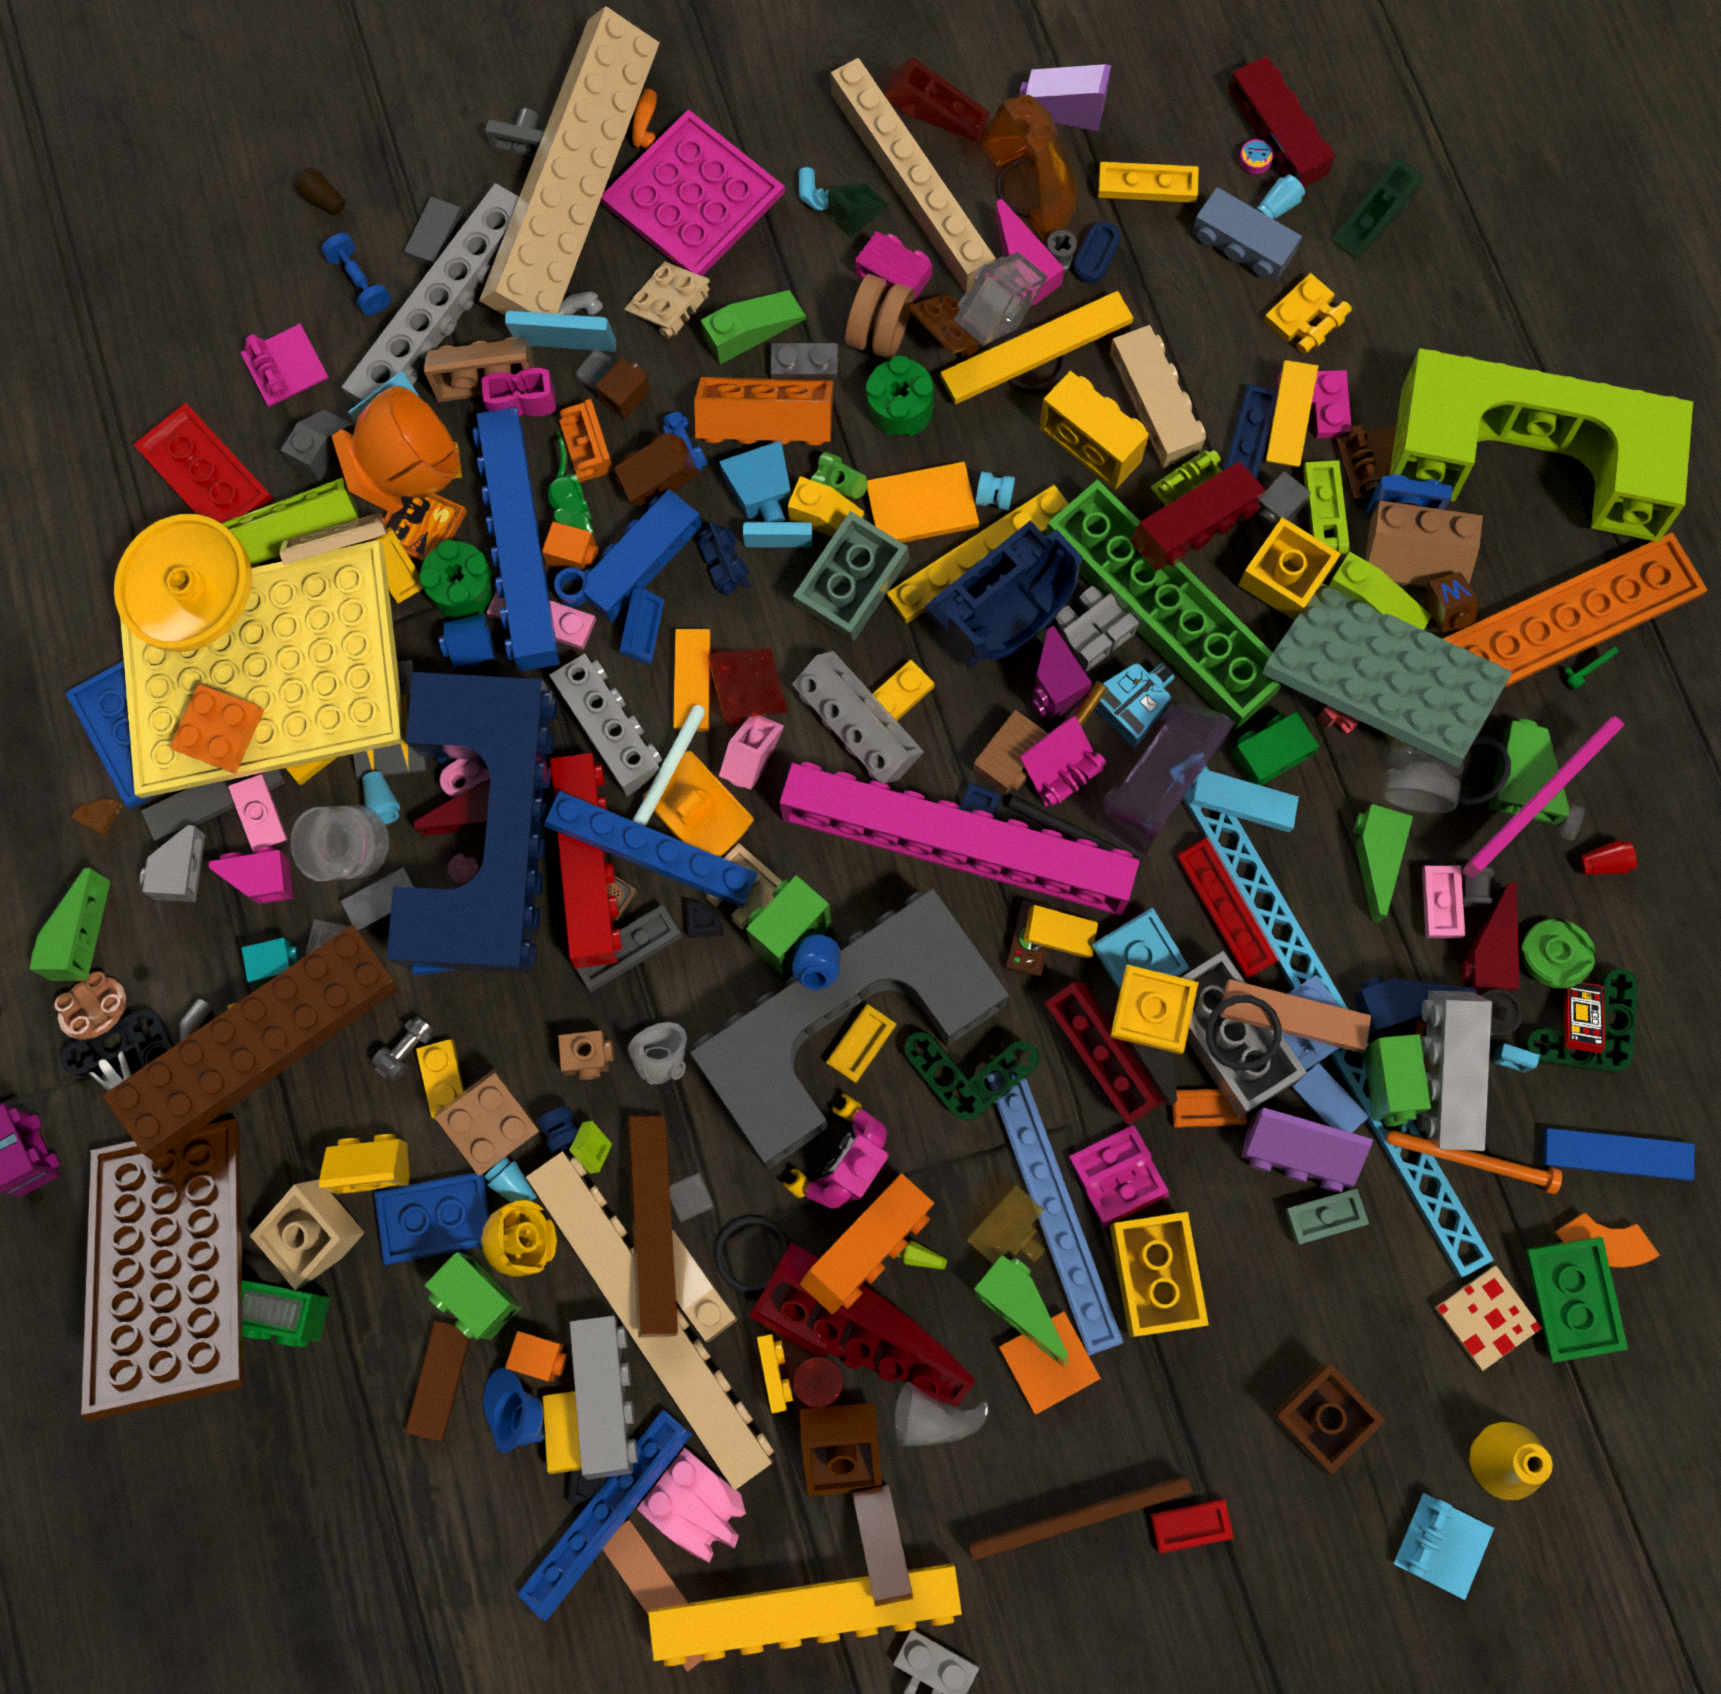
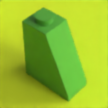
[1488,719,1569,825]

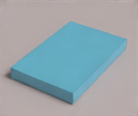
[505,311,616,352]

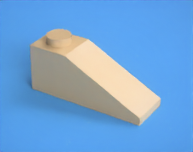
[672,1230,739,1342]

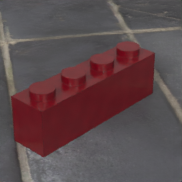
[1228,56,1334,187]
[1130,461,1266,571]
[1045,982,1166,1125]

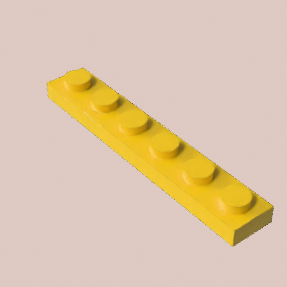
[887,485,1069,624]

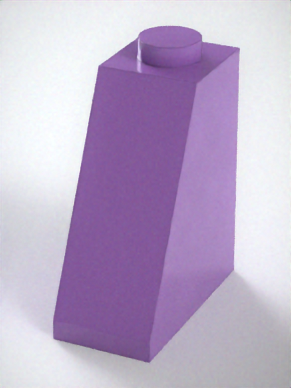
[1019,64,1111,131]

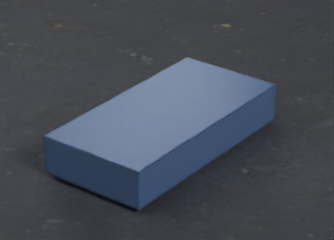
[1290,1063,1369,1133]

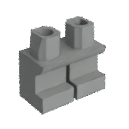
[1054,586,1139,673]

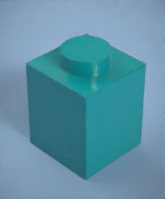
[242,938,302,988]

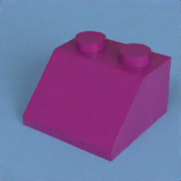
[1031,626,1092,725]

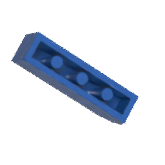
[554,489,702,623]

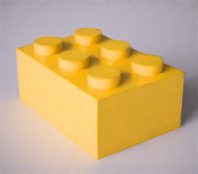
[1039,371,1149,490]
[1110,1212,1209,1338]

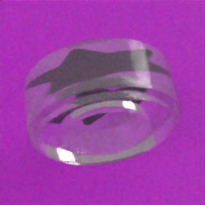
[1559,804,1585,841]

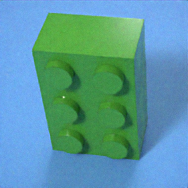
[746,875,832,978]

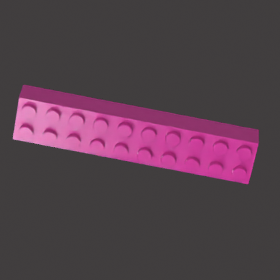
[780,762,1140,916]

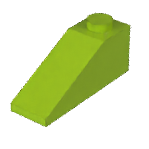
[1328,552,1432,630]

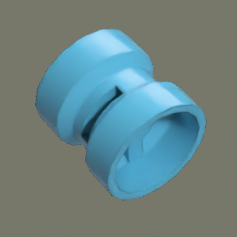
[975,471,1015,510]

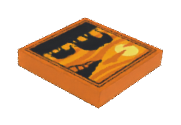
[384,494,467,563]

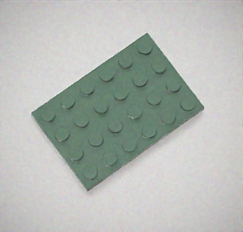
[1262,583,1512,768]

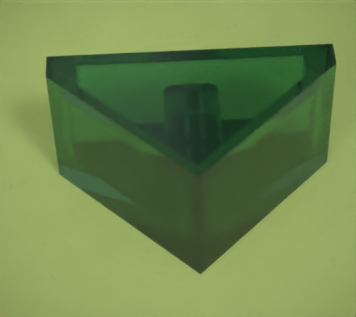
[828,183,888,238]

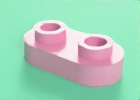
[440,759,490,799]

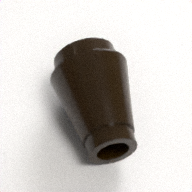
[295,168,346,216]

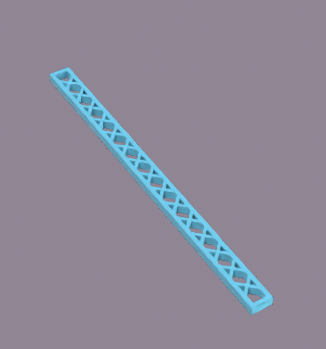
[1169,756,1494,1278]

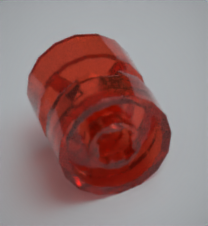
[793,1357,843,1408]

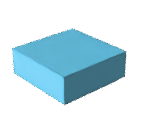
[1491,1043,1540,1073]

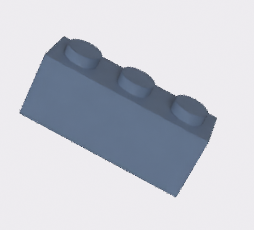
[1192,187,1302,283]

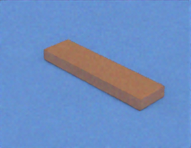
[1220,979,1371,1053]
[603,1519,702,1672]

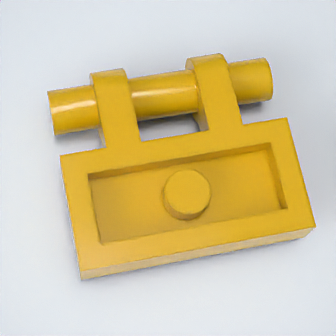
[1263,273,1352,354]

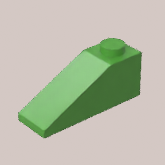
[701,290,806,365]
[1353,804,1413,923]
[30,868,111,981]
[974,1255,1069,1368]

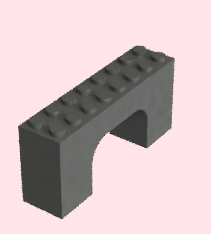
[690,889,1009,1170]

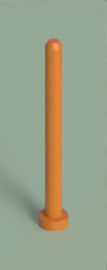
[1385,1130,1562,1195]

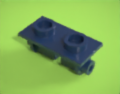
[698,521,751,596]

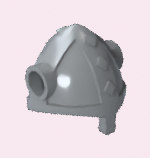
[628,1022,687,1085]

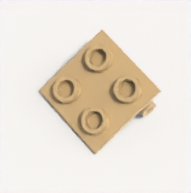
[624,261,710,339]

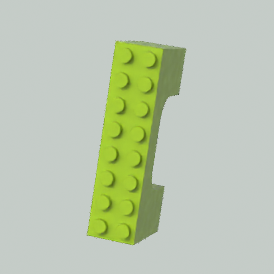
[1389,348,1693,542]

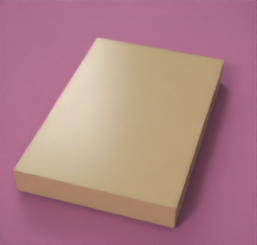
[279,513,386,565]

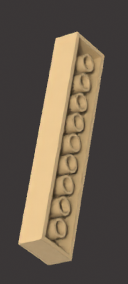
[479,6,660,316]

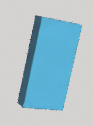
[743,522,813,547]

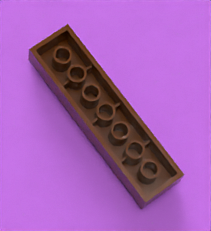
[103,924,399,1161]

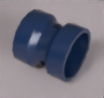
[536,1106,579,1155]

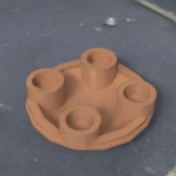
[54,972,126,1040]

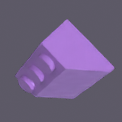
[1241,1108,1373,1193]

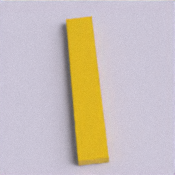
[940,291,1133,405]

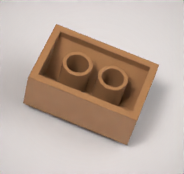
[424,337,535,402]
[1365,500,1483,589]

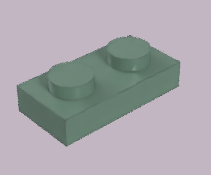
[1285,1189,1369,1245]

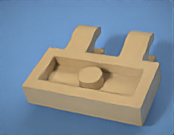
[706,843,783,930]

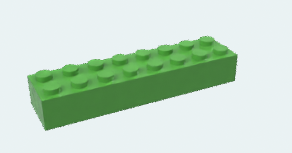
[1045,479,1285,730]

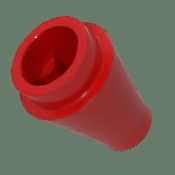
[1579,839,1637,876]

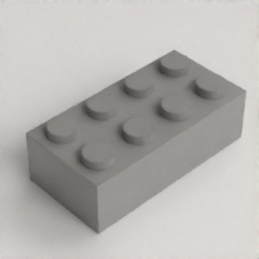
[1181,951,1307,1118]
[1417,991,1492,1151]

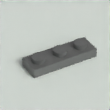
[576,904,682,992]

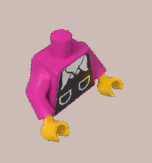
[783,1094,889,1209]

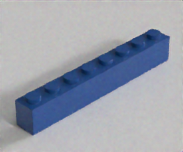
[473,407,560,672]

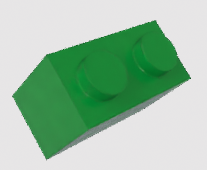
[1232,712,1320,786]

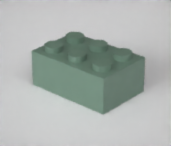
[793,511,910,642]

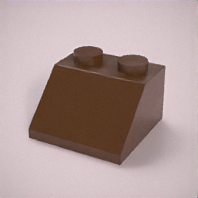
[800,1402,882,1497]

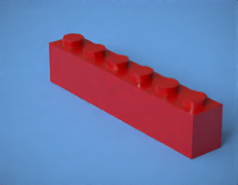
[550,753,623,969]

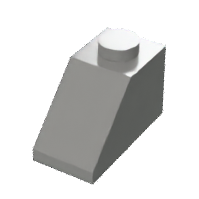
[140,825,205,902]

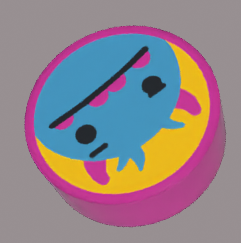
[1239,139,1273,175]

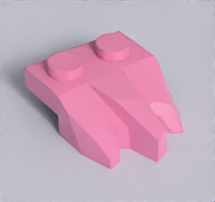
[637,1448,746,1563]

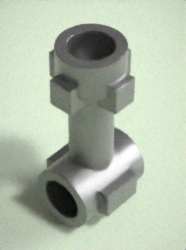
[371,1016,434,1082]

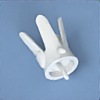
[89,1051,131,1091]

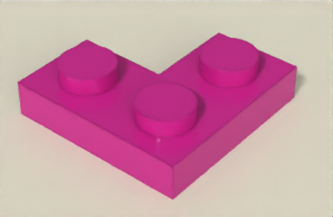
[1277,370,1352,439]

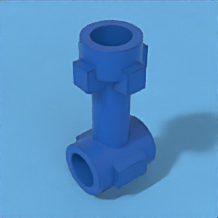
[663,412,708,472]

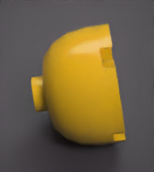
[481,1200,557,1277]

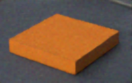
[999,1311,1101,1415]

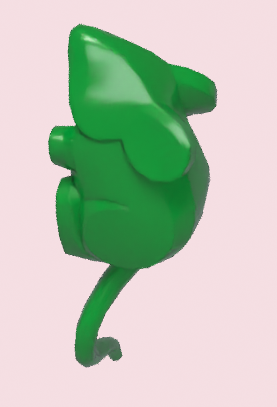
[548,430,594,535]

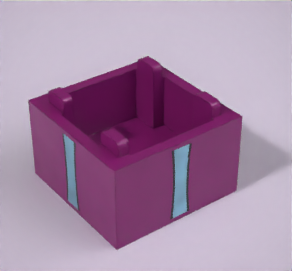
[0,1104,61,1197]

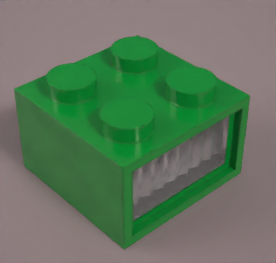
[242,1280,331,1347]

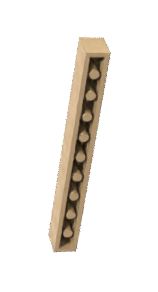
[526,1151,775,1491]

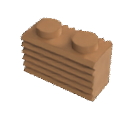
[973,710,1049,795]

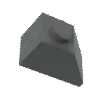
[280,410,354,481]

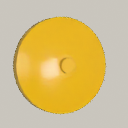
[114,514,252,652]

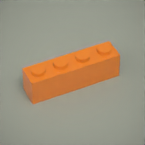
[800,1173,934,1315]

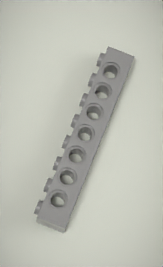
[341,183,519,406]

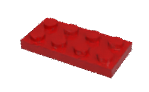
[133,403,273,523]

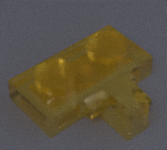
[967,1184,1045,1265]

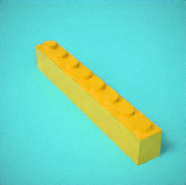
[648,1563,962,1667]

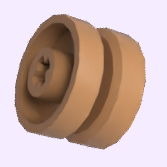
[845,274,914,360]

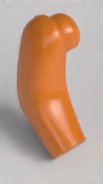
[632,89,657,150]

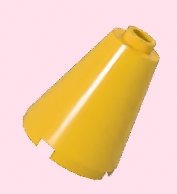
[1469,1422,1553,1500]

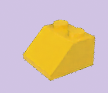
[319,1134,410,1194]

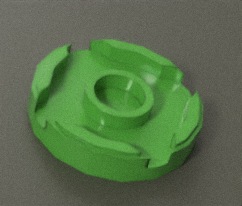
[1520,919,1595,988]

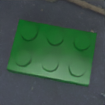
[1525,1236,1628,1363]

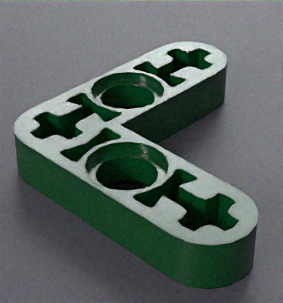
[1523,968,1638,1074]
[905,1032,1040,1121]

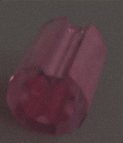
[448,853,481,887]

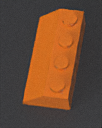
[694,377,833,445]

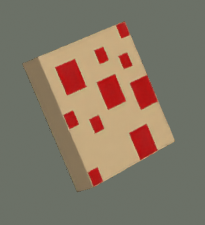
[1434,1265,1542,1371]

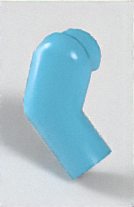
[799,167,832,211]

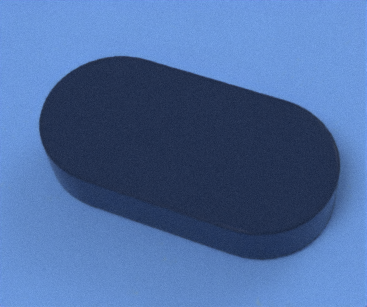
[1073,222,1120,284]

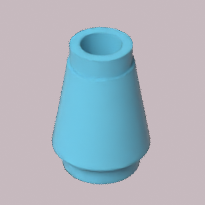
[1256,174,1305,220]
[362,771,400,826]
[484,1157,537,1203]

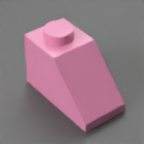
[719,713,784,790]

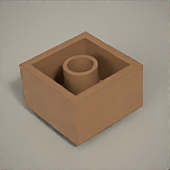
[435,1069,539,1176]

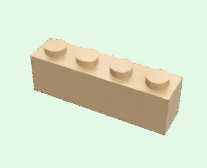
[1110,325,1206,468]

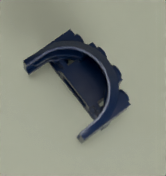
[925,520,1083,670]

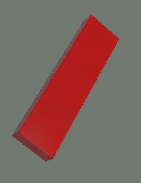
[1177,837,1280,978]

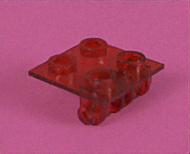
[707,649,788,726]

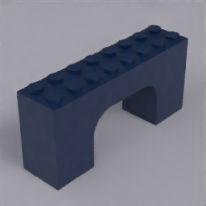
[387,672,557,974]

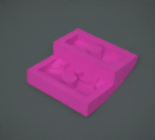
[1069,1125,1169,1228]

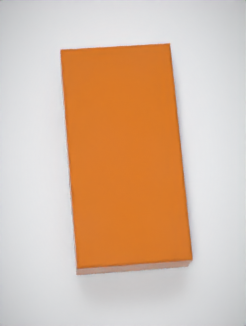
[1171,1089,1247,1128]

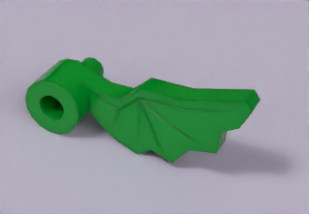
[1564,647,1620,691]

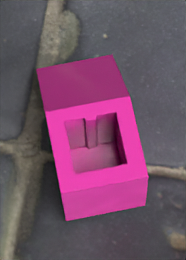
[209,847,293,904]

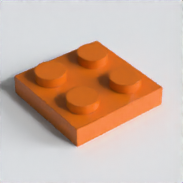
[170,684,264,774]

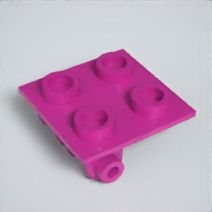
[240,324,329,407]
[1019,715,1106,807]

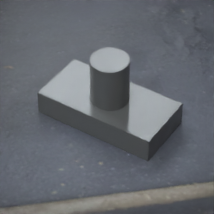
[485,108,545,158]

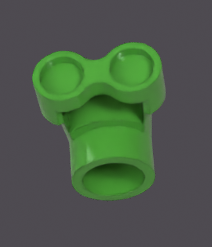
[811,452,868,499]

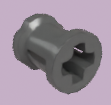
[1047,230,1077,272]
[1461,867,1494,908]

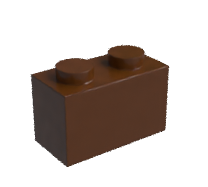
[614,432,700,509]

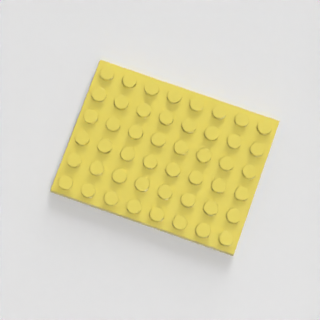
[120,540,406,798]

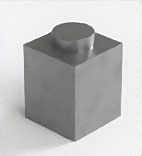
[1255,471,1311,529]

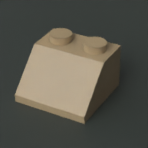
[250,1179,365,1290]

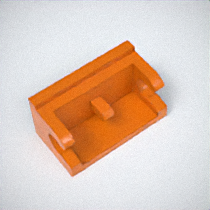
[559,399,614,483]

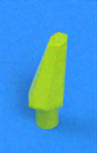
[897,1241,947,1269]

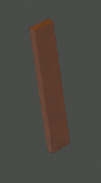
[627,1116,678,1338]
[968,1476,1193,1561]

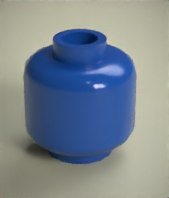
[792,935,841,990]

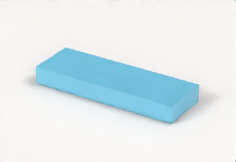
[1190,768,1299,832]

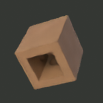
[558,1030,614,1080]

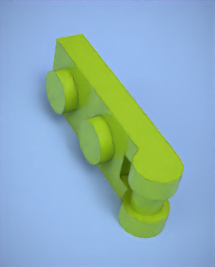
[1303,460,1349,554]

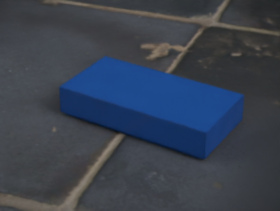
[620,587,664,664]

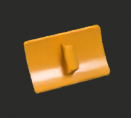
[642,751,753,857]

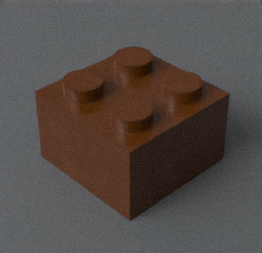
[1269,1363,1385,1475]

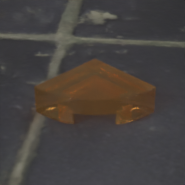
[71,799,123,835]

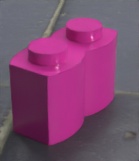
[481,368,557,417]

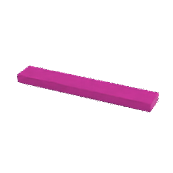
[1463,716,1625,880]

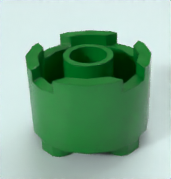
[866,356,934,436]
[419,539,496,620]

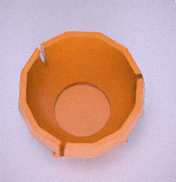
[332,385,461,514]

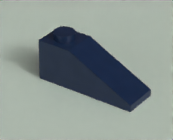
[1353,977,1478,1036]

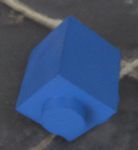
[439,613,494,668]

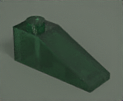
[1333,156,1427,259]

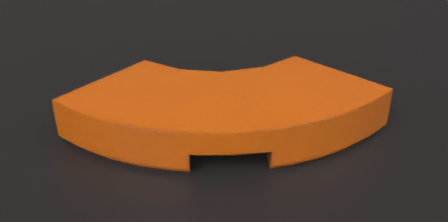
[1552,1213,1660,1268]

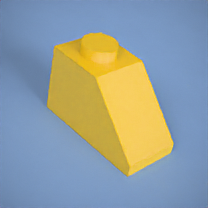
[788,476,864,537]

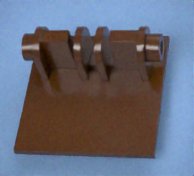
[907,294,991,359]
[1336,425,1397,500]

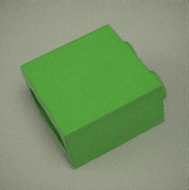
[1363,1034,1431,1126]

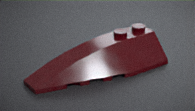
[749,1242,975,1407]

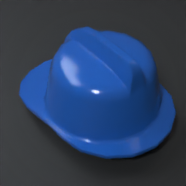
[483,1367,545,1453]

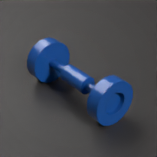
[321,233,391,315]

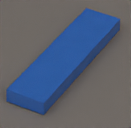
[1543,1128,1695,1181]

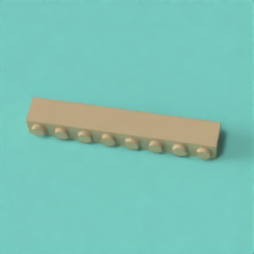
[831,58,996,294]

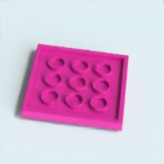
[601,109,785,276]

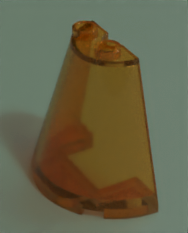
[980,94,1078,245]

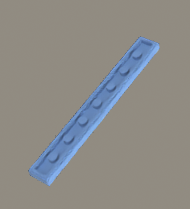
[986,1063,1123,1356]

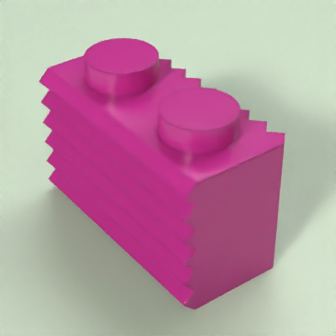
[855,231,932,302]

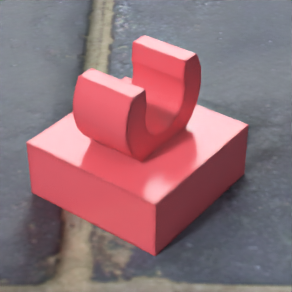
[1317,706,1360,735]

